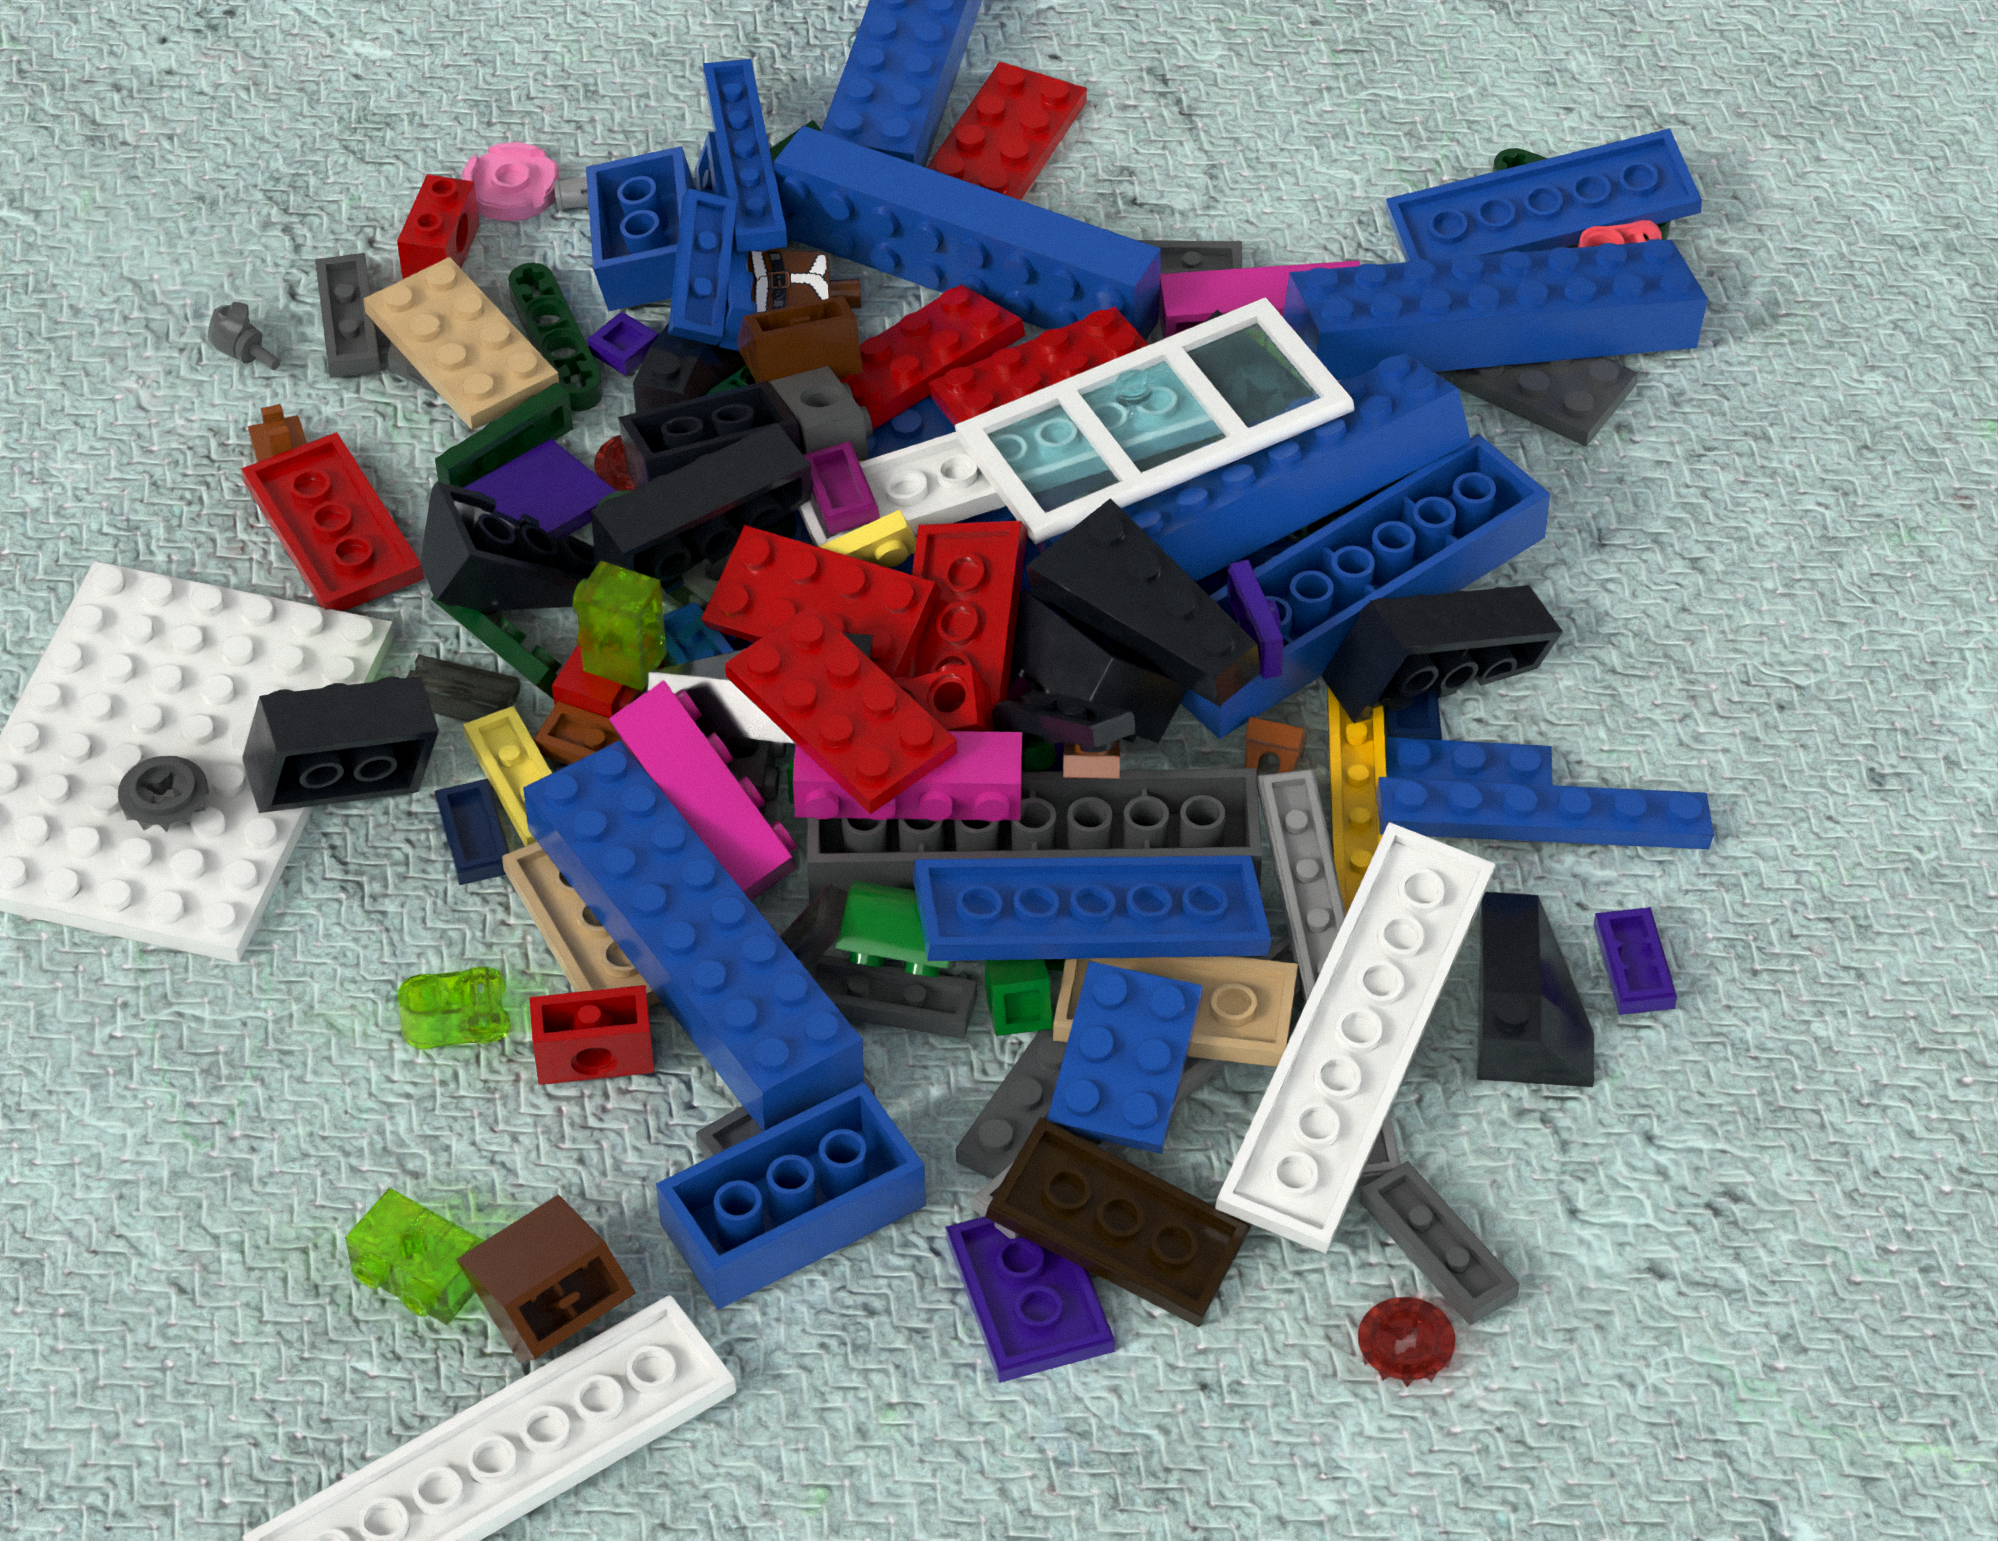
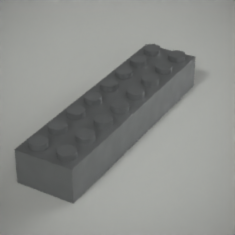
[807,768,1262,905]

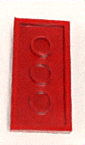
[926,61,1087,200]
[840,284,1026,430]
[928,306,1149,427]
[241,432,424,611]
[903,521,1028,730]
[701,525,941,679]
[725,605,957,815]

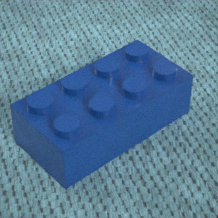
[656,1082,926,1310]

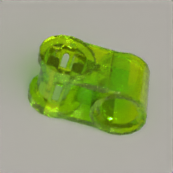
[397,967,511,1050]

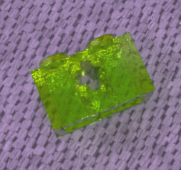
[573,561,667,691]
[345,1187,484,1325]

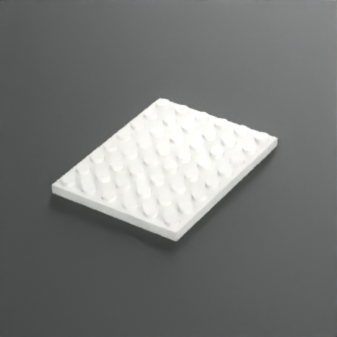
[0,561,395,963]

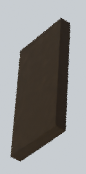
[985,1117,1252,1327]

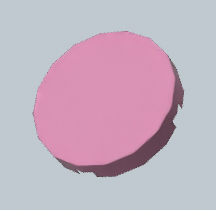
[462,142,559,221]

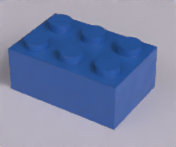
[586,146,696,312]

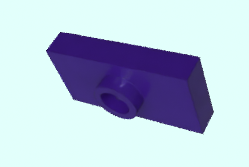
[1227,560,1283,680]
[1593,907,1677,1015]

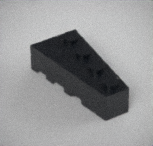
[1026,498,1261,707]

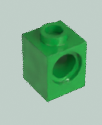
[983,959,1053,1036]

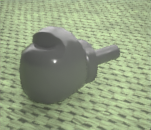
[208,301,281,370]

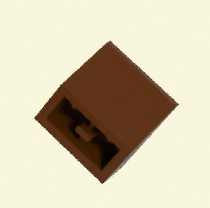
[737,296,862,383]
[456,1194,636,1363]

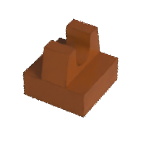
[248,404,307,462]
[1245,717,1307,774]

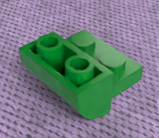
[835,880,956,978]

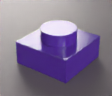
[587,311,659,376]

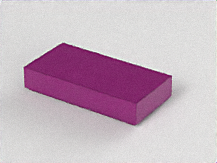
[803,441,880,535]

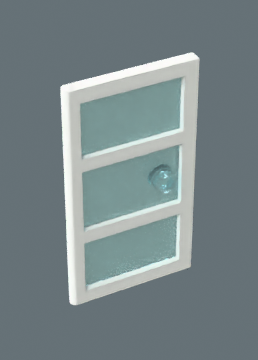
[955,297,1354,544]

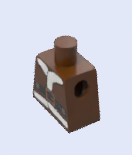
[747,249,861,313]

